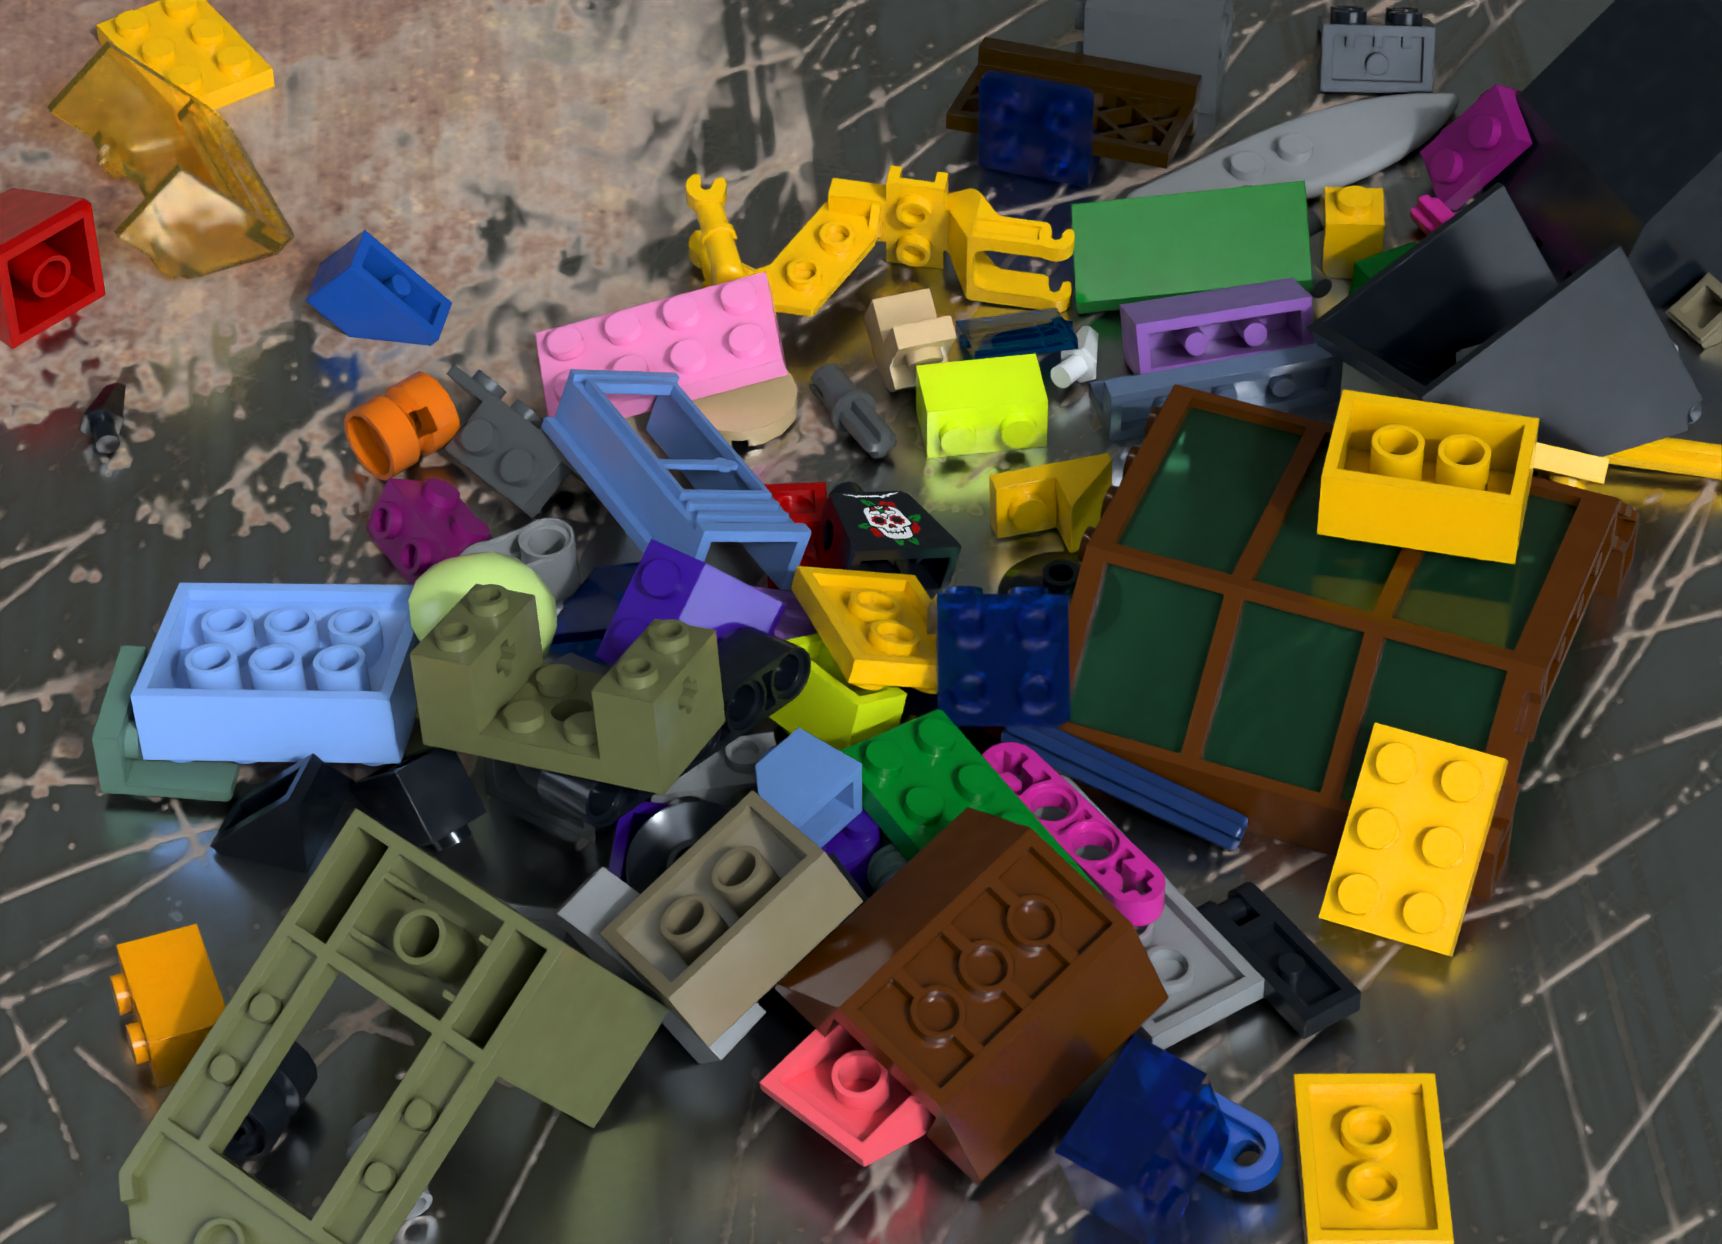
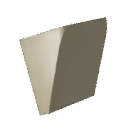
[1665,272,1722,349]

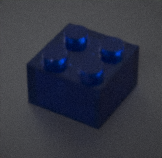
[1055,1034,1229,1244]

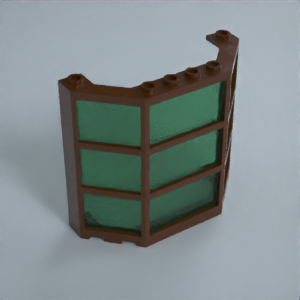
[1033,384,1640,901]

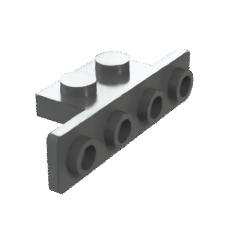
[444,365,588,519]

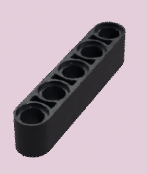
[537,626,811,828]

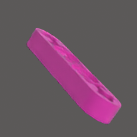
[982,742,1166,927]

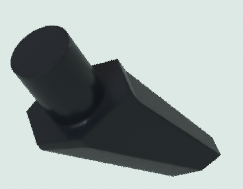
[79,383,126,454]

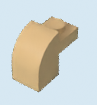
[864,288,957,392]

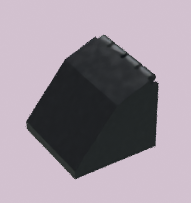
[1480,0,1722,310]
[1307,183,1703,457]

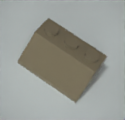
[599,790,863,1047]

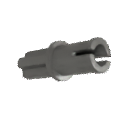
[809,363,897,459]

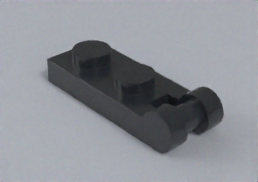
[1196,881,1361,1039]

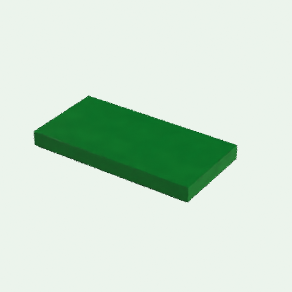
[1071,180,1314,314]

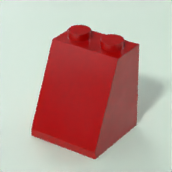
[0,188,106,349]

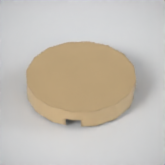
[692,370,798,447]

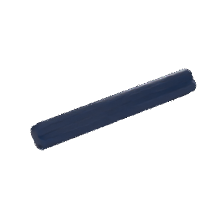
[1000,711,1249,851]

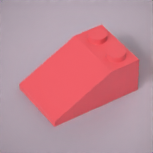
[759,1024,936,1167]

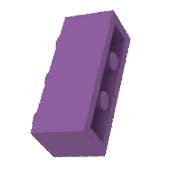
[1119,277,1315,375]

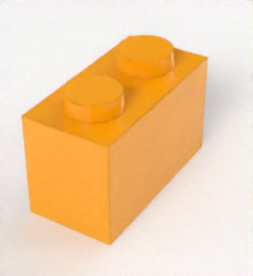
[109,923,226,1089]

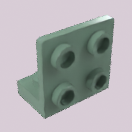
[92,645,241,801]

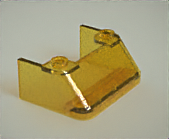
[47,41,294,279]

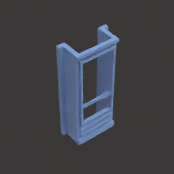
[541,369,812,590]

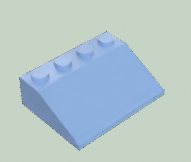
[130,583,420,766]

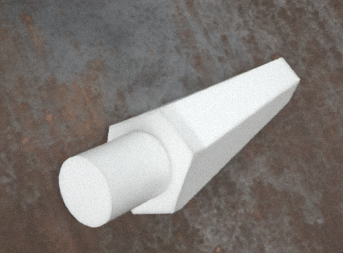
[1050,326,1098,388]

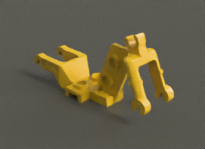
[685,165,1075,317]

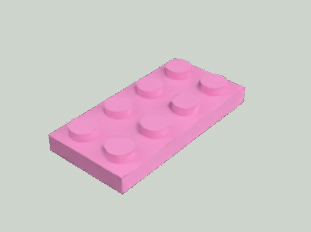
[535,272,788,418]

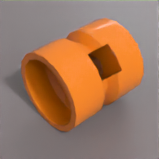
[344,371,460,481]

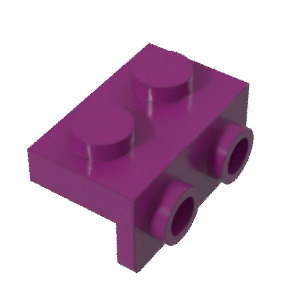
[1420,84,1533,211]
[366,478,493,585]

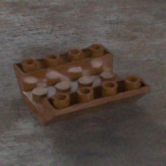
[775,807,1169,1185]

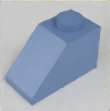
[754,727,862,848]

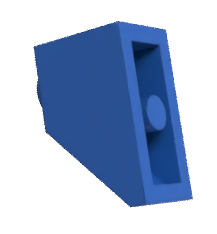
[305,230,452,346]

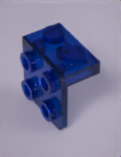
[978,71,1101,187]
[927,586,1070,727]

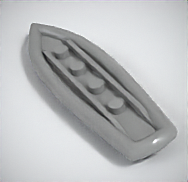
[1126,93,1459,200]

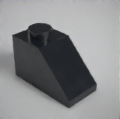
[350,747,487,852]

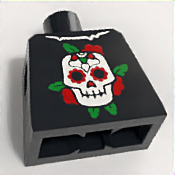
[815,481,962,599]

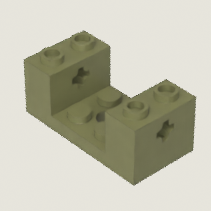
[410,584,725,795]

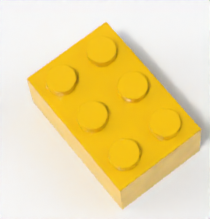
[1317,389,1540,565]

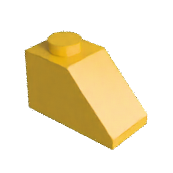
[1320,185,1385,279]

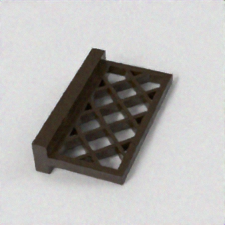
[946,37,1202,169]

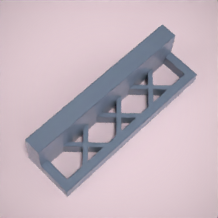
[1089,342,1343,442]

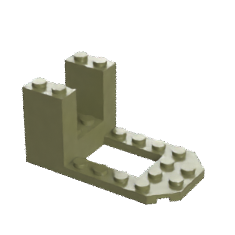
[118,808,670,1244]

